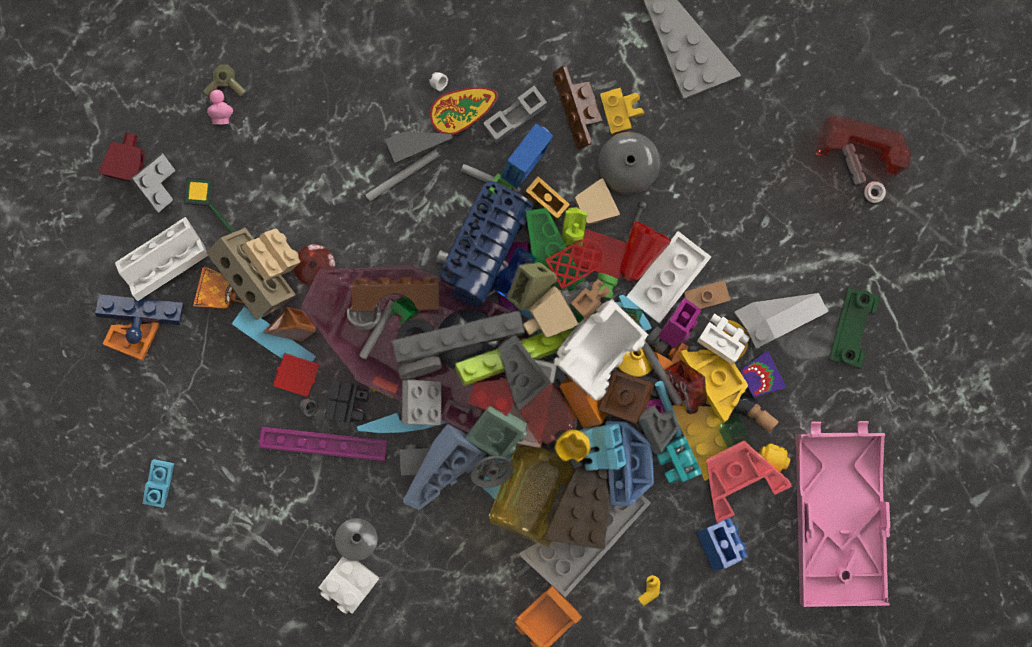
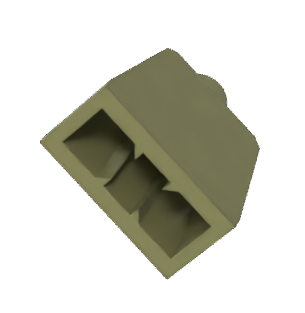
[507,263,557,311]

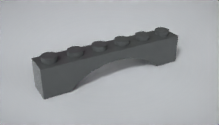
[392,311,524,365]

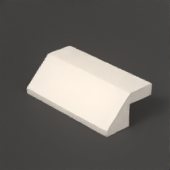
[115,217,208,301]

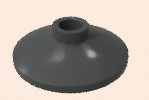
[335,518,378,561]

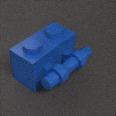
[696,517,748,571]

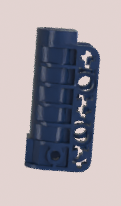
[439,181,534,307]

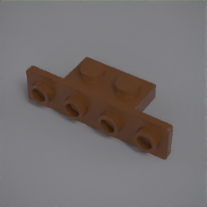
[553,65,602,151]

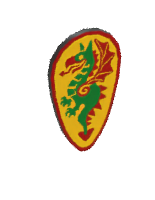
[430,87,498,135]

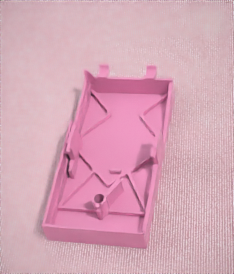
[795,421,890,607]

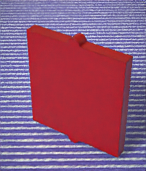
[273,353,319,397]

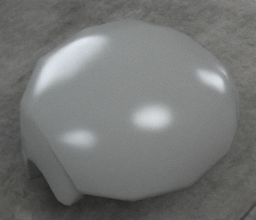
[347,305,381,331]

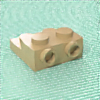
[241,228,300,281]

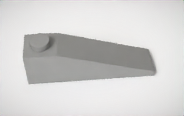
[734,293,828,349]

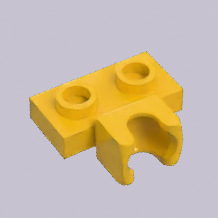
[600,88,644,135]

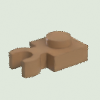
[571,279,610,319]

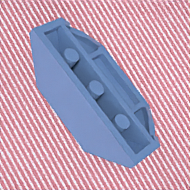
[606,421,654,506]

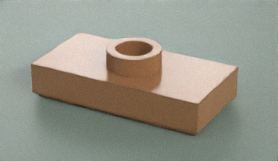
[684,280,730,309]

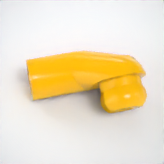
[638,575,660,606]

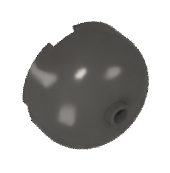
[597,132,661,196]

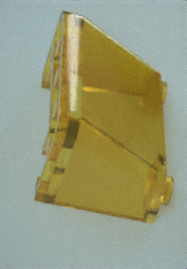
[489,445,575,547]

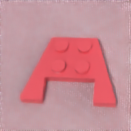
[706,441,792,523]

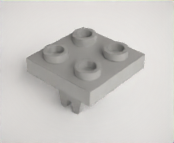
[402,380,441,425]

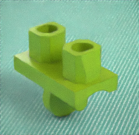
[561,208,587,246]

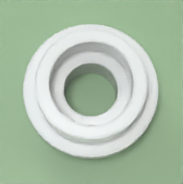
[864,182,886,203]

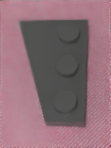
[497,335,551,411]

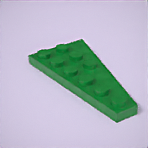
[526,208,595,328]

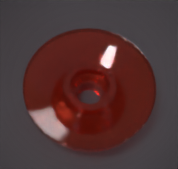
[294,244,335,286]

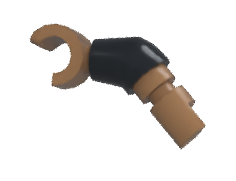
[705,394,778,433]

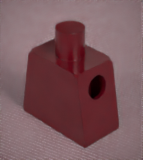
[99,133,145,182]

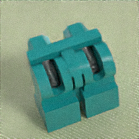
[656,435,702,483]

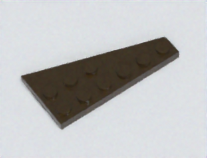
[541,420,610,549]

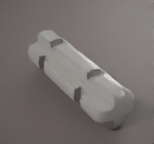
[842,144,866,185]

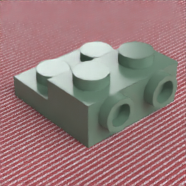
[465,406,527,461]

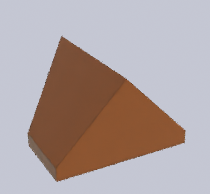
[263,306,316,342]

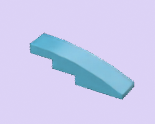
[232,307,316,362]
[357,413,447,433]

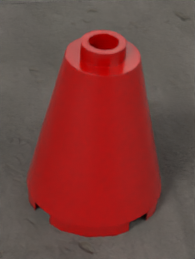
[620,221,671,282]

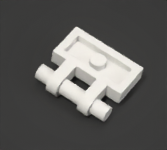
[697,314,750,365]

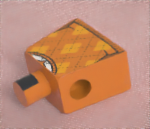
[193,267,244,309]

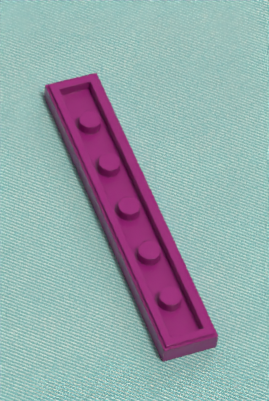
[259,427,388,461]

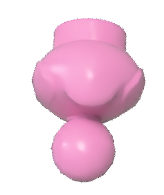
[207,90,233,124]

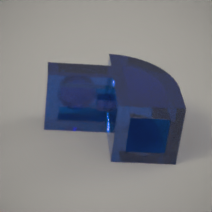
[492,247,537,298]

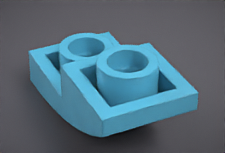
[616,295,651,331]
[142,459,174,508]

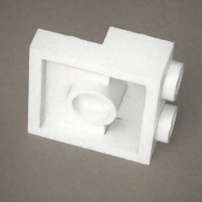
[318,557,379,614]

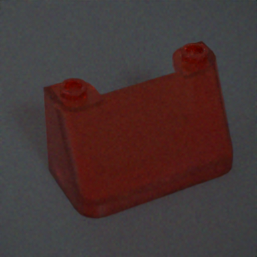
[816,115,911,176]

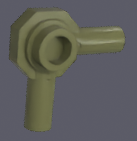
[203,64,246,97]

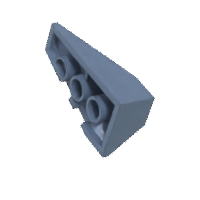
[403,424,487,510]

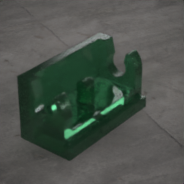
[719,414,756,451]

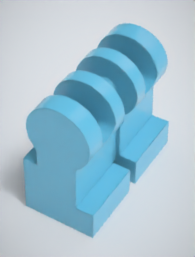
[579,423,626,470]

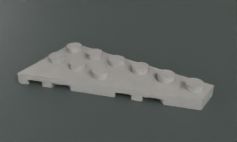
[643,0,742,99]
[518,495,651,597]

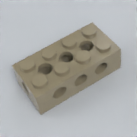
[206,228,296,320]

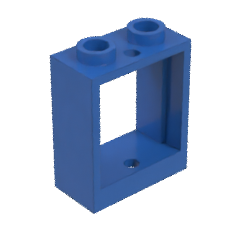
[500,124,553,189]

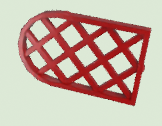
[545,238,604,289]

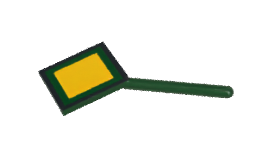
[184,177,235,233]

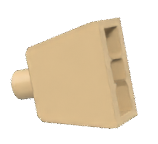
[574,178,620,226]
[523,286,578,337]

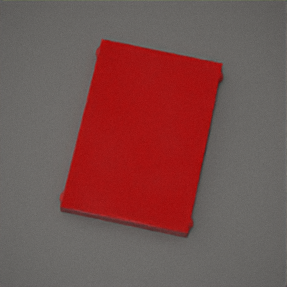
[572,229,627,280]

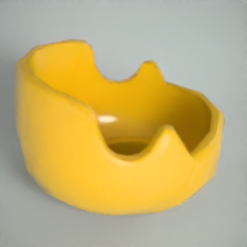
[555,430,591,462]

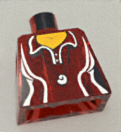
[664,360,707,414]

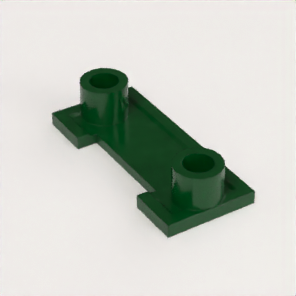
[829,287,880,368]

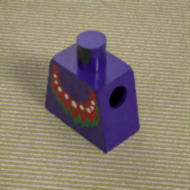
[739,351,786,398]

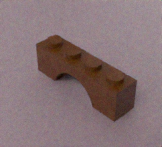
[352,276,439,311]

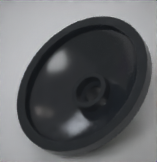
[438,309,500,371]

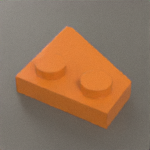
[103,322,160,361]

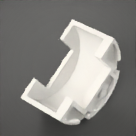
[554,300,648,400]

